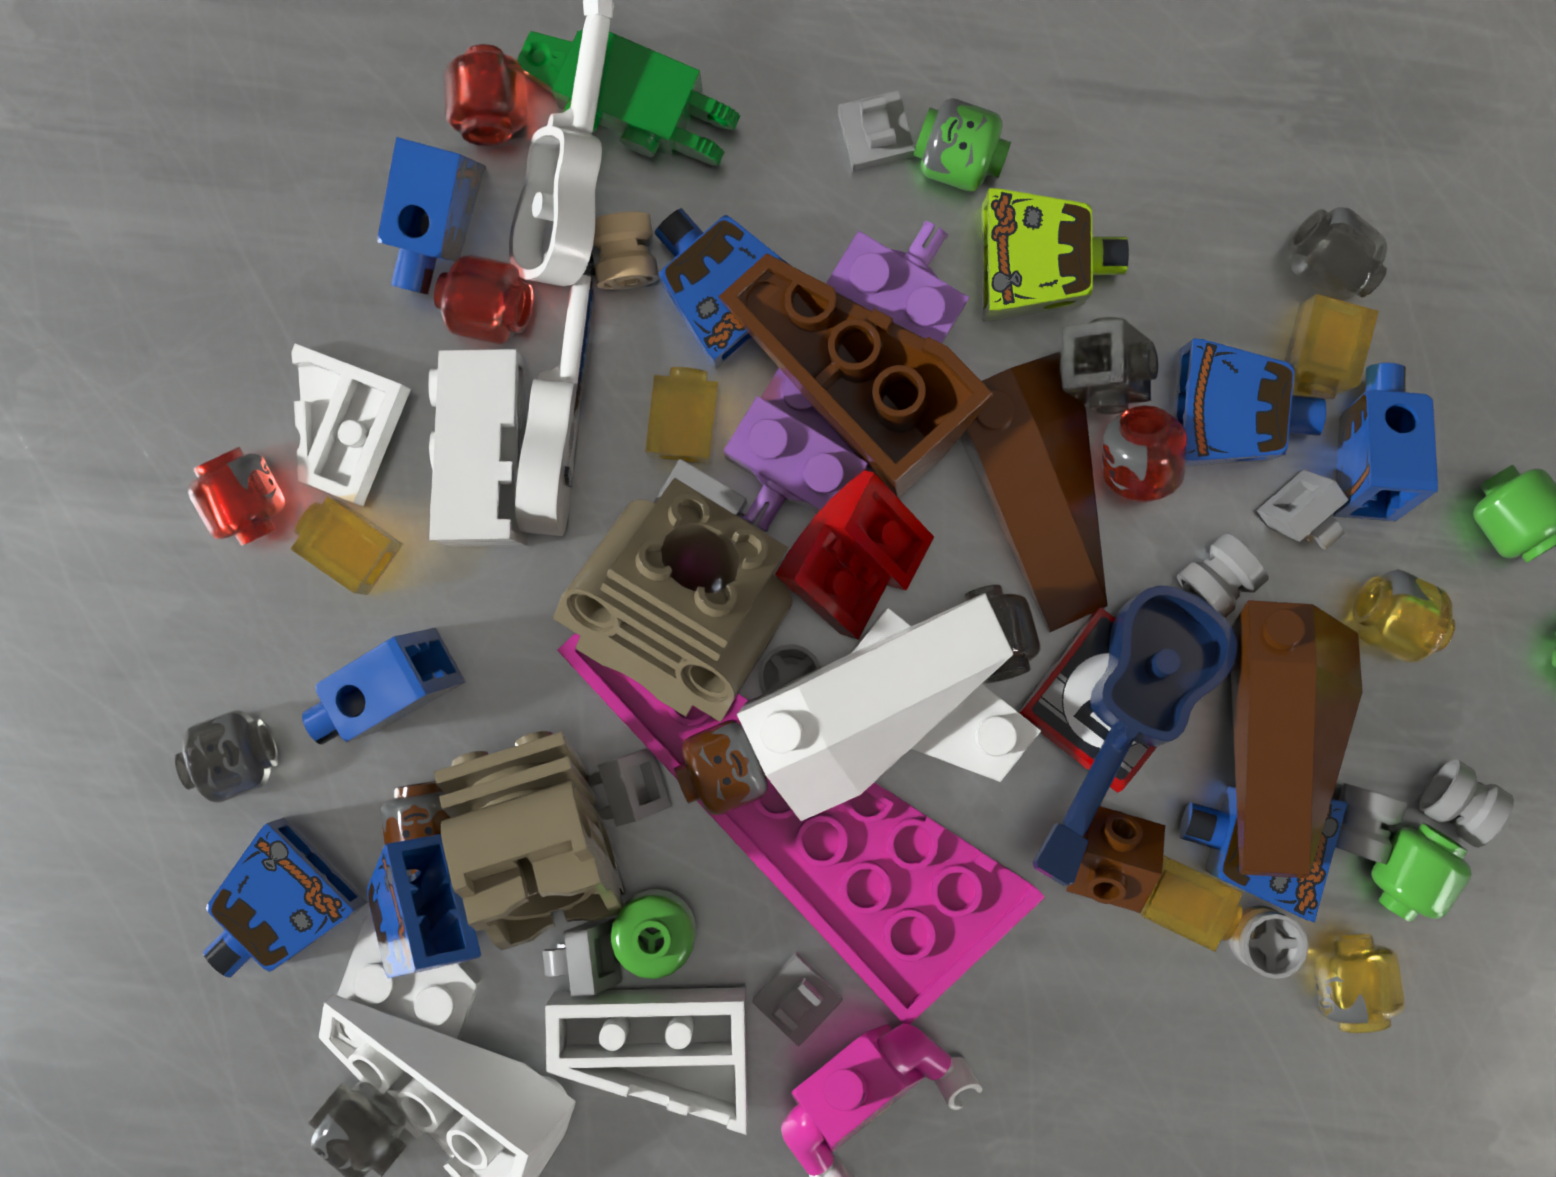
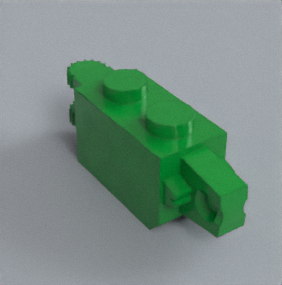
[516,29,741,166]

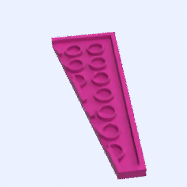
[557,633,1045,1025]

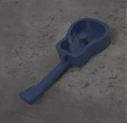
[1032,586,1237,886]

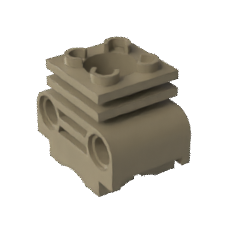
[553,477,793,722]
[434,731,625,951]

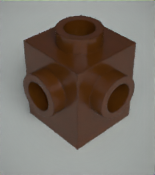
[1066,806,1166,913]

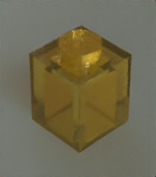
[1285,294,1379,399]
[645,367,720,465]
[291,496,403,595]
[1137,855,1243,952]

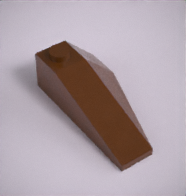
[718,253,993,498]
[960,352,1108,632]
[1231,600,1363,878]

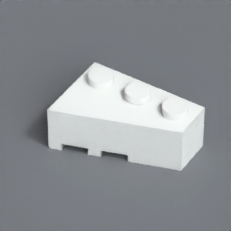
[429,349,527,548]
[848,608,1041,782]
[545,987,748,1135]

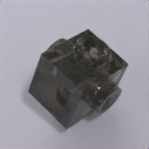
[1060,317,1159,415]

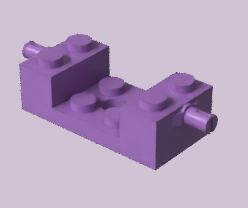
[723,221,969,532]

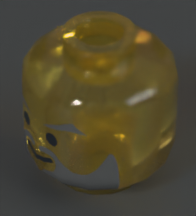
[1352,569,1455,663]
[1313,933,1405,1033]

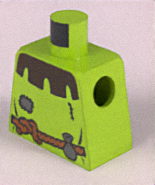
[982,188,1129,321]

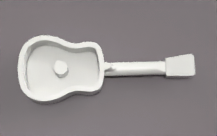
[509,0,615,286]

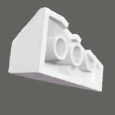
[737,593,1013,821]
[319,994,576,1177]

